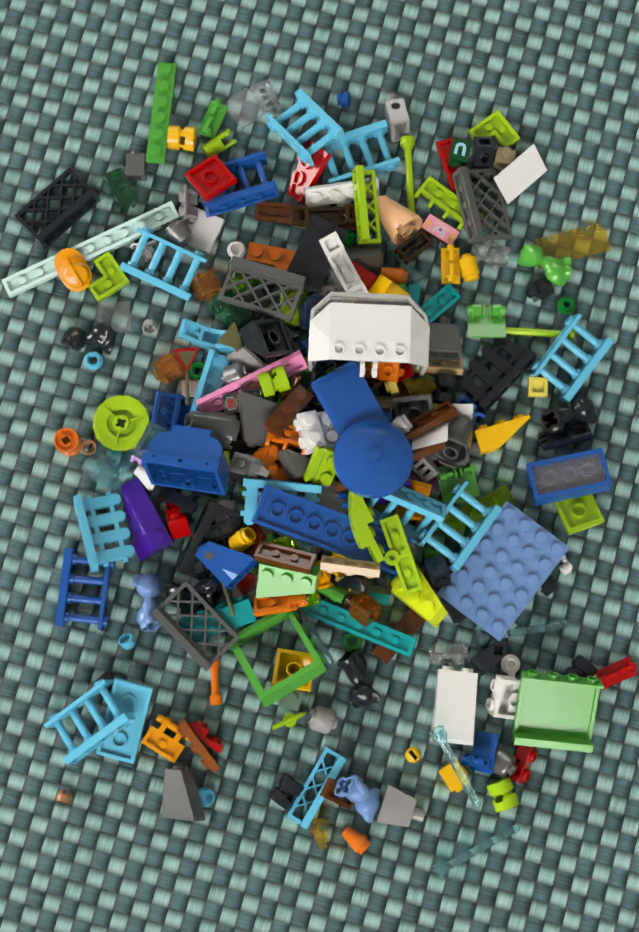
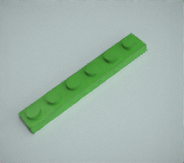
[146,62,177,164]

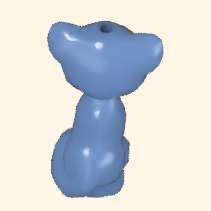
[133,574,163,632]
[334,775,381,823]

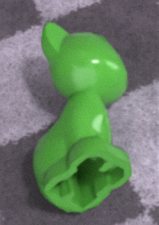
[516,244,572,286]

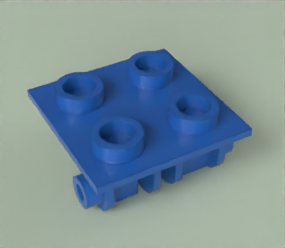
[461,730,498,774]

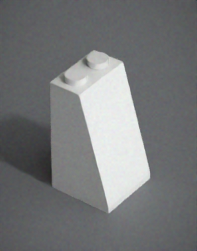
[430,666,478,746]

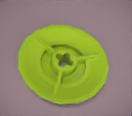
[93,395,150,451]

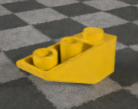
[473,414,530,456]

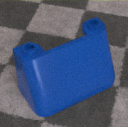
[311,361,394,436]

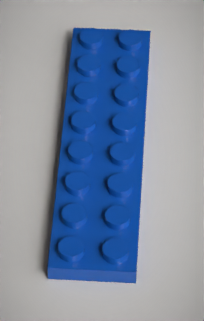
[251,485,411,576]

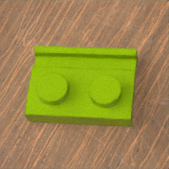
[303,445,336,486]

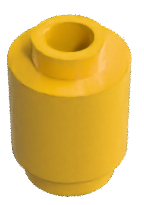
[458,253,480,282]
[228,527,256,553]

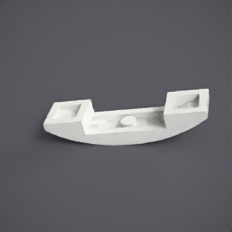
[319,231,371,304]

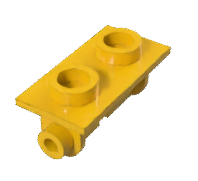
[441,244,460,285]

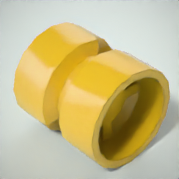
[167,125,197,152]

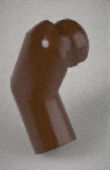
[280,374,302,399]

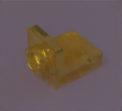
[403,373,437,396]
[310,817,330,850]

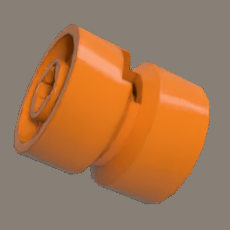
[54,428,83,457]

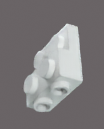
[293,410,340,455]
[485,674,520,720]

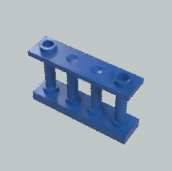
[202,151,279,218]
[55,548,116,631]

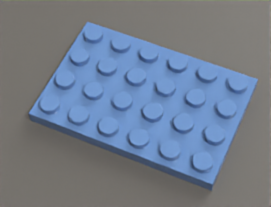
[437,501,570,641]

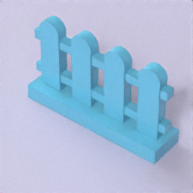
[240,476,322,525]
[73,491,135,573]

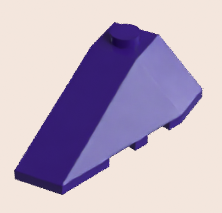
[121,477,174,562]

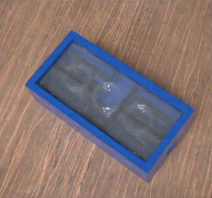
[525,447,612,507]

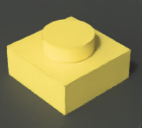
[528,377,548,398]
[384,381,399,397]

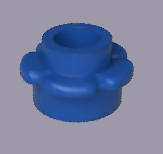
[337,90,351,109]

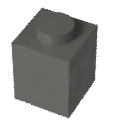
[126,151,147,181]

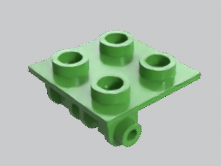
[467,304,506,338]
[436,459,480,504]

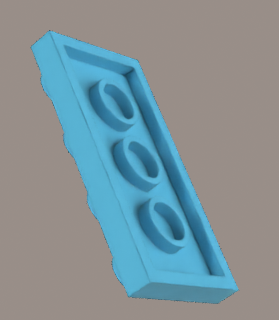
[96,677,154,764]

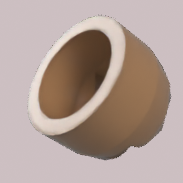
[81,440,97,455]
[55,788,73,804]

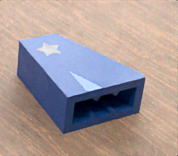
[195,541,258,591]

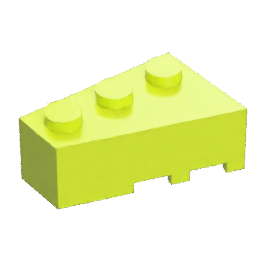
[390,563,448,628]

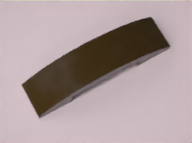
[289,204,356,227]

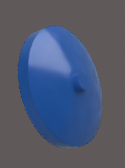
[333,420,413,498]

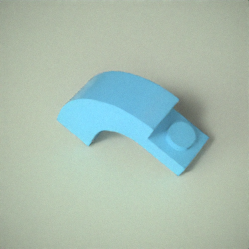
[178,319,245,354]

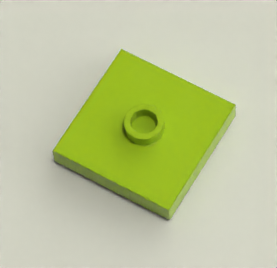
[554,494,605,536]

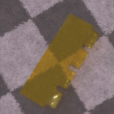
[534,223,611,269]

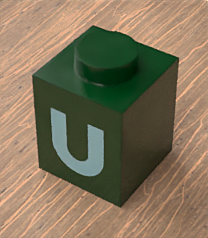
[447,137,472,169]

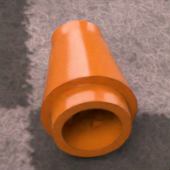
[379,267,408,285]
[341,826,371,855]

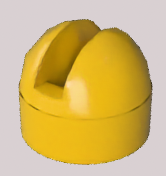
[405,747,421,763]

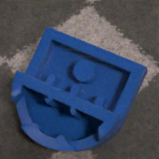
[150,390,192,432]

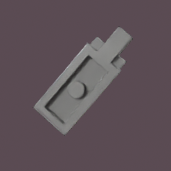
[229,452,270,479]

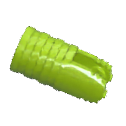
[201,128,237,158]

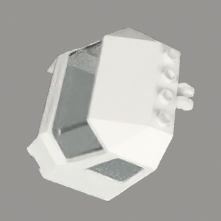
[308,291,430,378]

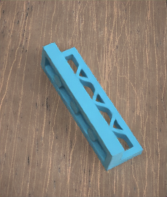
[189,349,231,414]
[287,747,346,829]

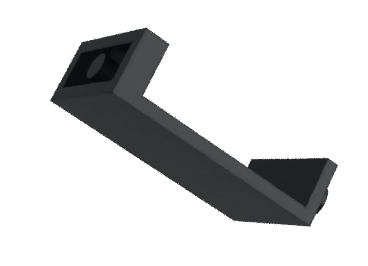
[287,214,348,294]

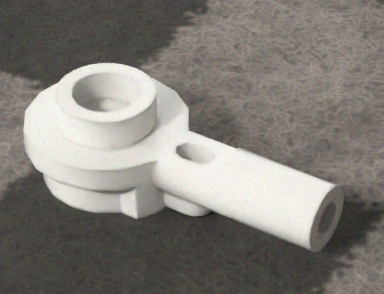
[227,241,246,279]
[501,654,520,677]

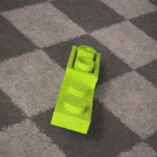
[348,490,385,563]

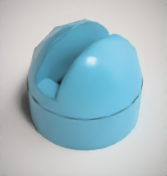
[118,633,136,650]

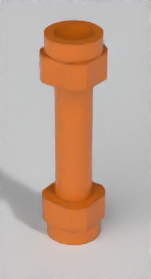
[209,657,222,705]

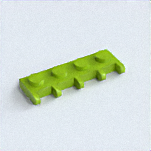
[414,176,489,231]

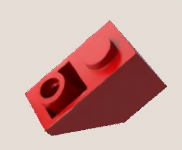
[165,503,191,540]

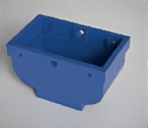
[141,425,229,496]

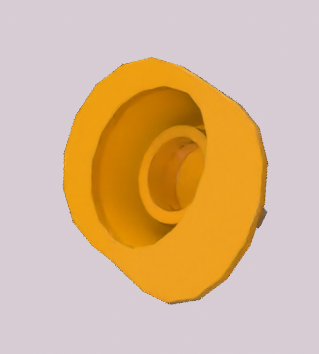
[54,248,92,292]

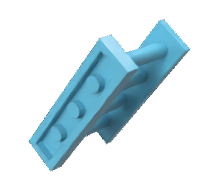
[265,89,347,167]
[315,119,400,184]
[119,226,208,301]
[529,313,614,403]
[417,481,502,572]
[366,486,446,547]
[44,679,136,765]

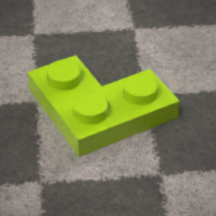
[468,110,521,147]
[88,251,130,303]

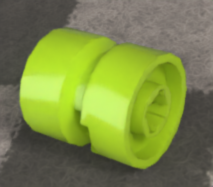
[257,366,291,398]
[486,777,520,812]

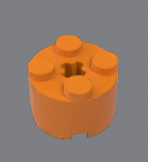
[252,443,295,480]

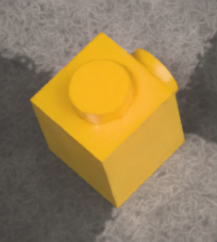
[438,760,468,793]

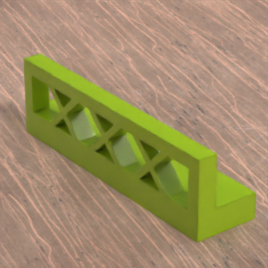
[352,165,381,244]

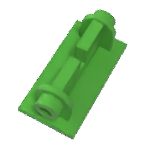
[197,99,229,139]

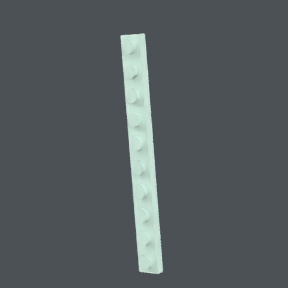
[2,201,180,298]

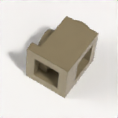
[493,146,516,170]

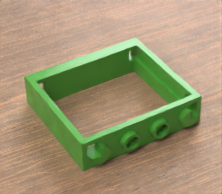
[227,610,327,708]

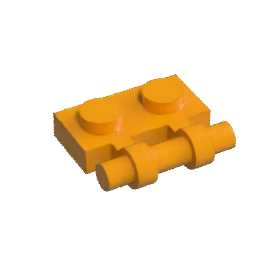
[141,714,189,763]

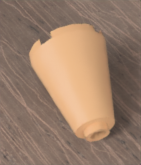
[377,195,423,246]

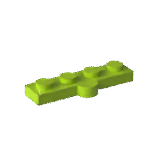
[379,514,425,595]

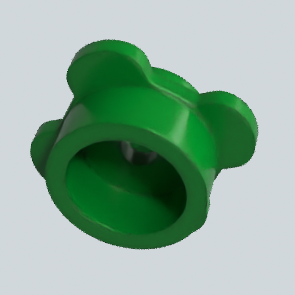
[342,230,355,246]

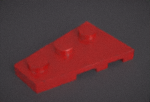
[288,139,332,204]

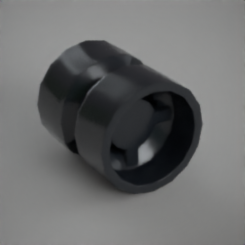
[431,373,460,404]
[561,654,598,677]
[268,773,305,811]

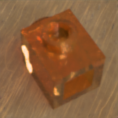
[191,270,221,302]
[152,353,185,384]
[348,592,382,627]

